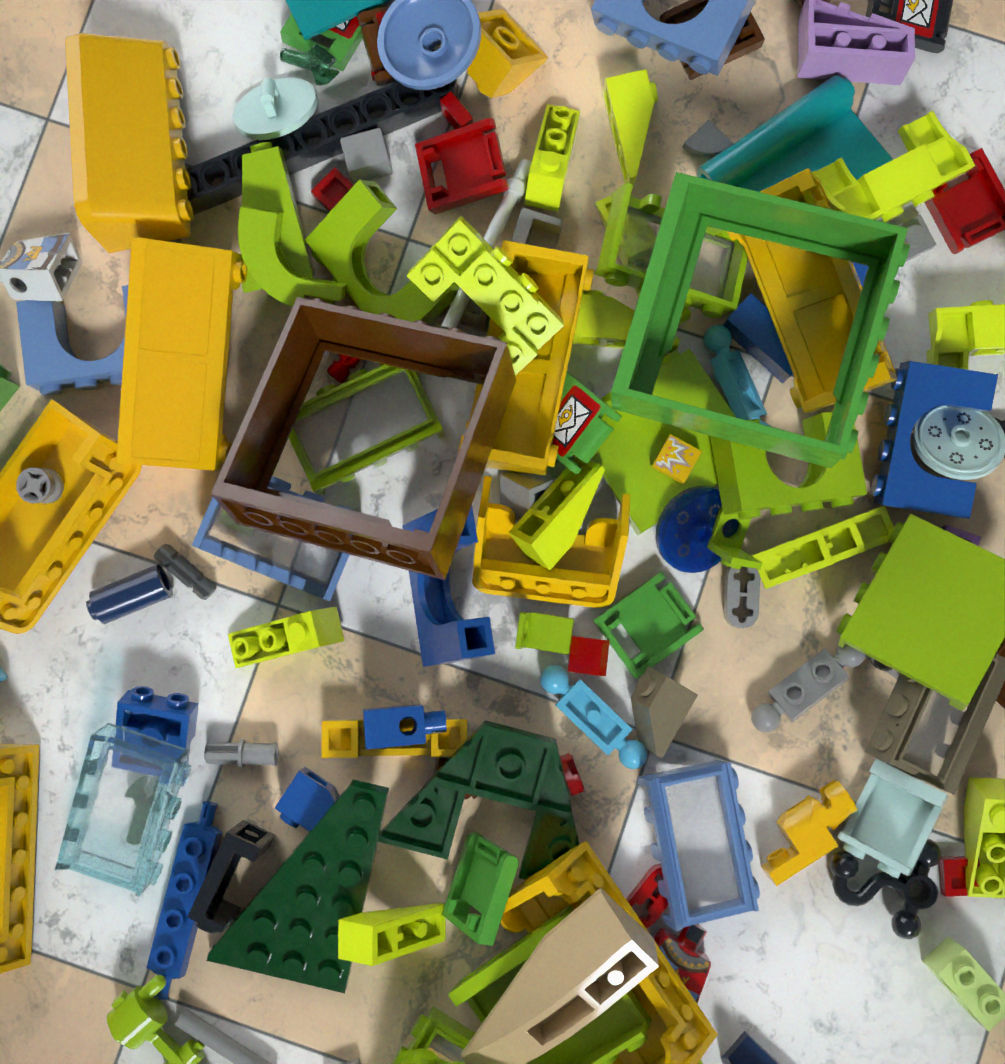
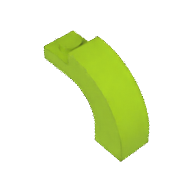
[238,206,347,307]

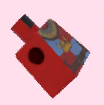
[653,924,711,1004]

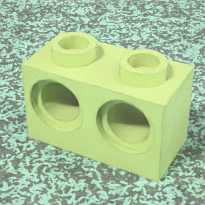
[922,937,1005,1032]

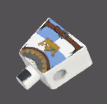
[0,233,82,301]

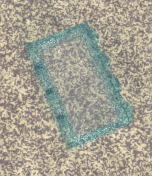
[54,723,191,897]

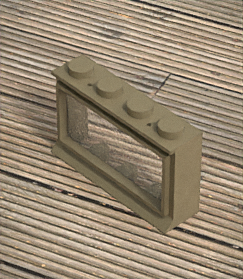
[865,654,1005,795]

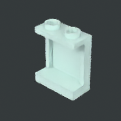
[837,759,949,879]

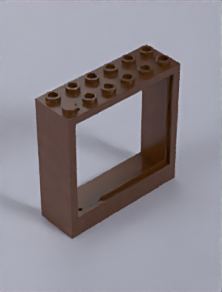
[211,297,516,580]

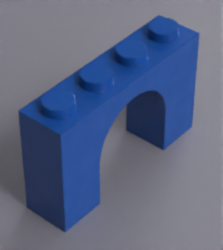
[723,262,868,384]
[871,361,998,519]
[402,506,495,667]

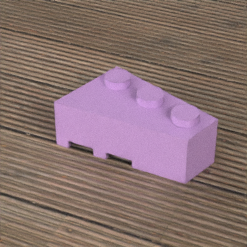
[797,0,915,85]

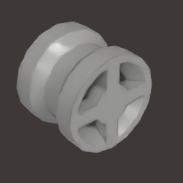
[16,468,64,504]

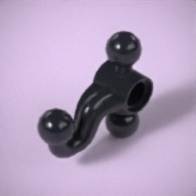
[829,839,941,940]

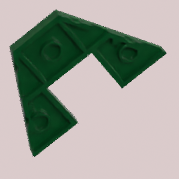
[378,720,580,880]

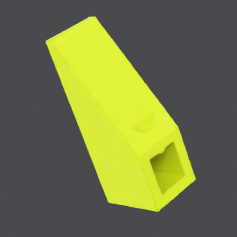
[524,104,580,212]
[228,606,345,668]
[963,777,1005,898]

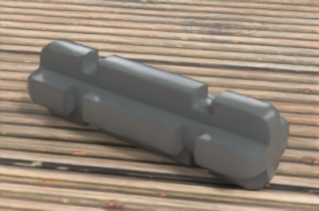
[154,544,217,600]

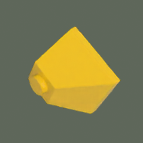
[467,9,548,98]

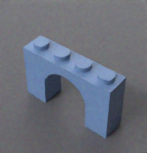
[591,0,756,76]
[16,285,128,395]

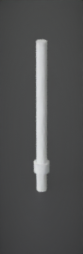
[440,159,532,330]

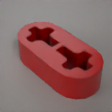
[626,863,668,928]

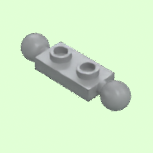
[751,644,866,732]

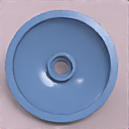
[377,0,481,90]

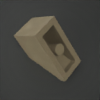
[631,666,698,758]

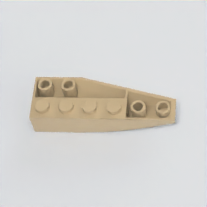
[461,888,659,1064]

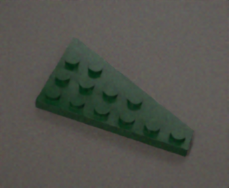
[207,779,389,994]

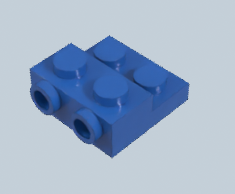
[112,686,199,780]

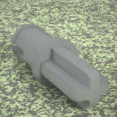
[204,739,279,768]

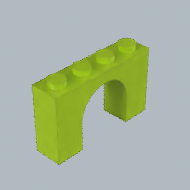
[305,179,460,324]
[710,412,867,520]

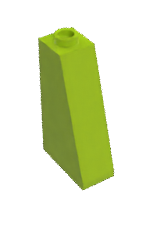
[242,142,316,293]

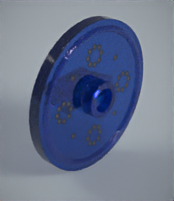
[655,486,739,573]

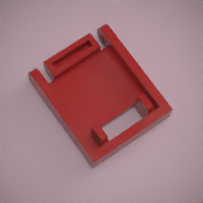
[415,118,509,215]
[924,148,1005,255]

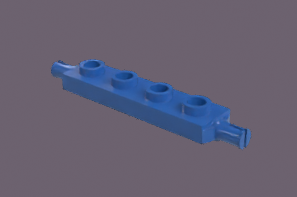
[146,801,222,1000]

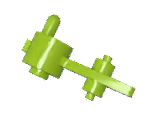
[107,975,205,1064]

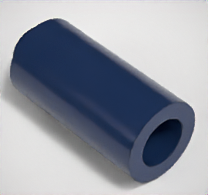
[86,564,173,624]

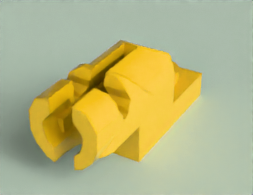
[761,779,857,886]

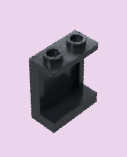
[187,820,275,933]

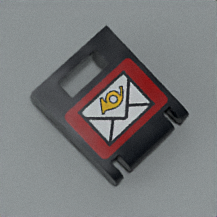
[866,0,953,53]

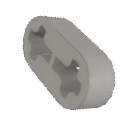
[723,566,760,628]

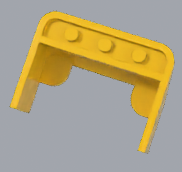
[472,476,630,608]

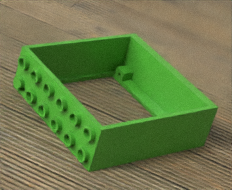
[611,172,910,468]

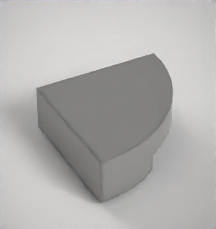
[682,119,733,156]

